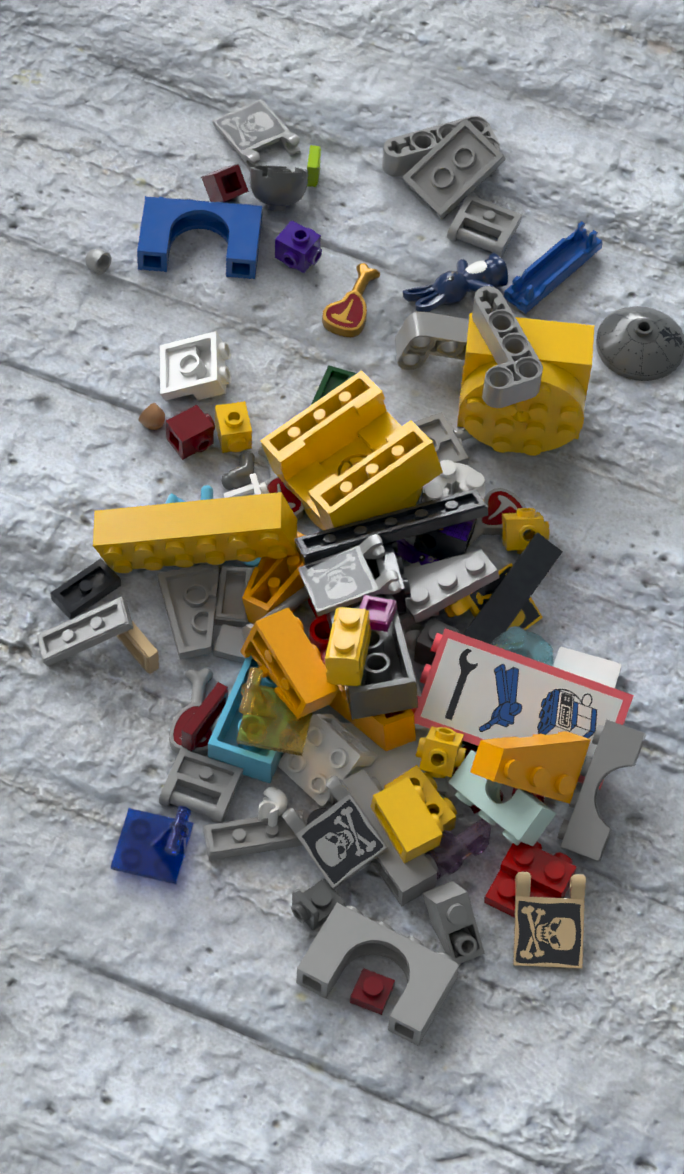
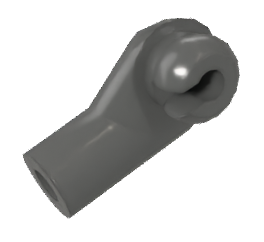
[221,452,255,490]

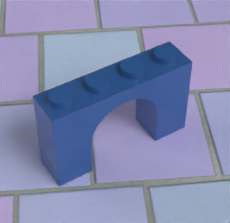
[137,196,262,279]

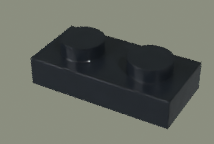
[50,558,121,620]

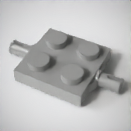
[414,412,473,465]

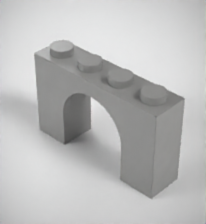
[296,903,459,1046]

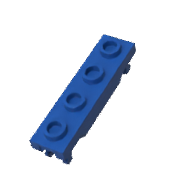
[503,221,603,314]

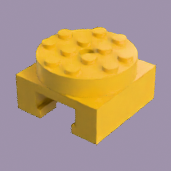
[457,313,595,456]
[260,370,443,531]

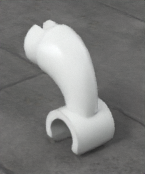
[258,787,288,827]

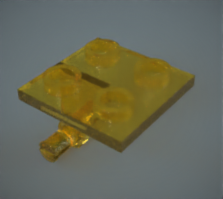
[237,667,313,756]

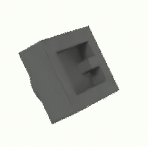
[291,878,345,931]

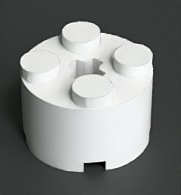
[421,460,486,522]

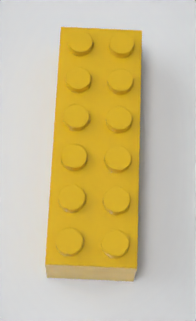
[93,492,297,573]

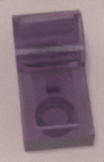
[425,818,491,880]

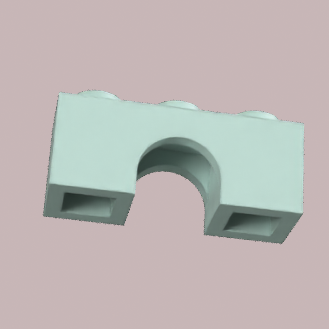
[448,750,557,846]

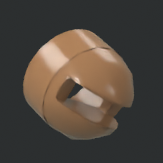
[138,403,165,430]

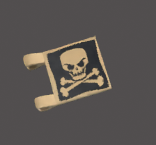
[513,872,586,969]

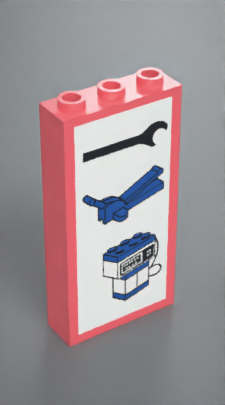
[411,628,634,790]

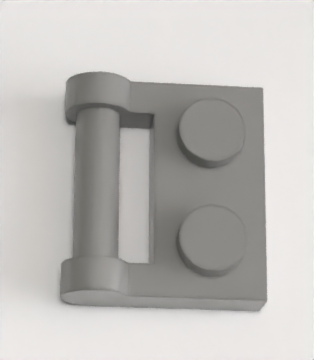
[447,195,522,258]
[159,748,243,823]

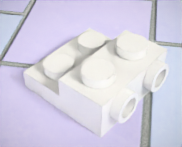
[160,331,232,401]

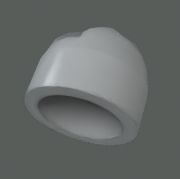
[85,249,112,275]

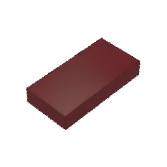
[182,682,228,752]

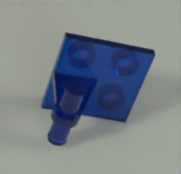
[110,806,194,884]

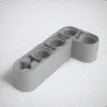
[382,116,500,176]
[472,286,543,408]
[395,312,469,370]

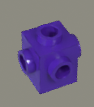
[275,220,322,273]

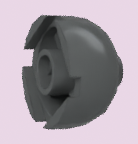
[249,165,308,211]

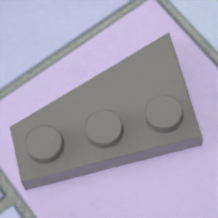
[158,563,220,660]

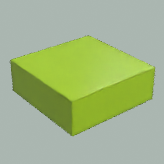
[307,145,321,187]

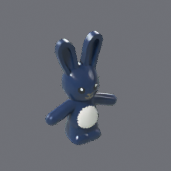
[403,253,508,313]

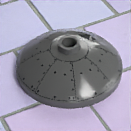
[596,306,684,381]

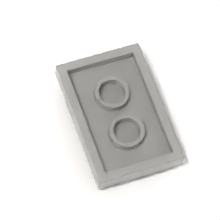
[402,118,506,219]

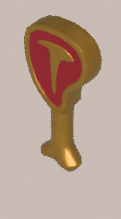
[322,263,380,338]

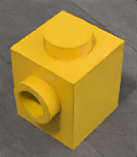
[215,401,252,453]

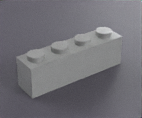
[330,769,438,906]

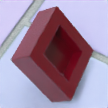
[350,968,395,1015]

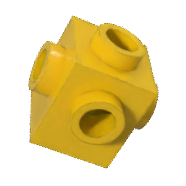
[502,508,550,554]
[416,726,466,778]

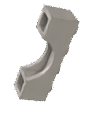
[557,719,646,861]

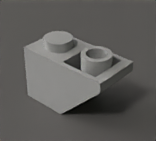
[422,881,485,964]

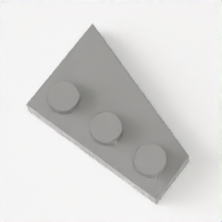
[401,550,499,623]

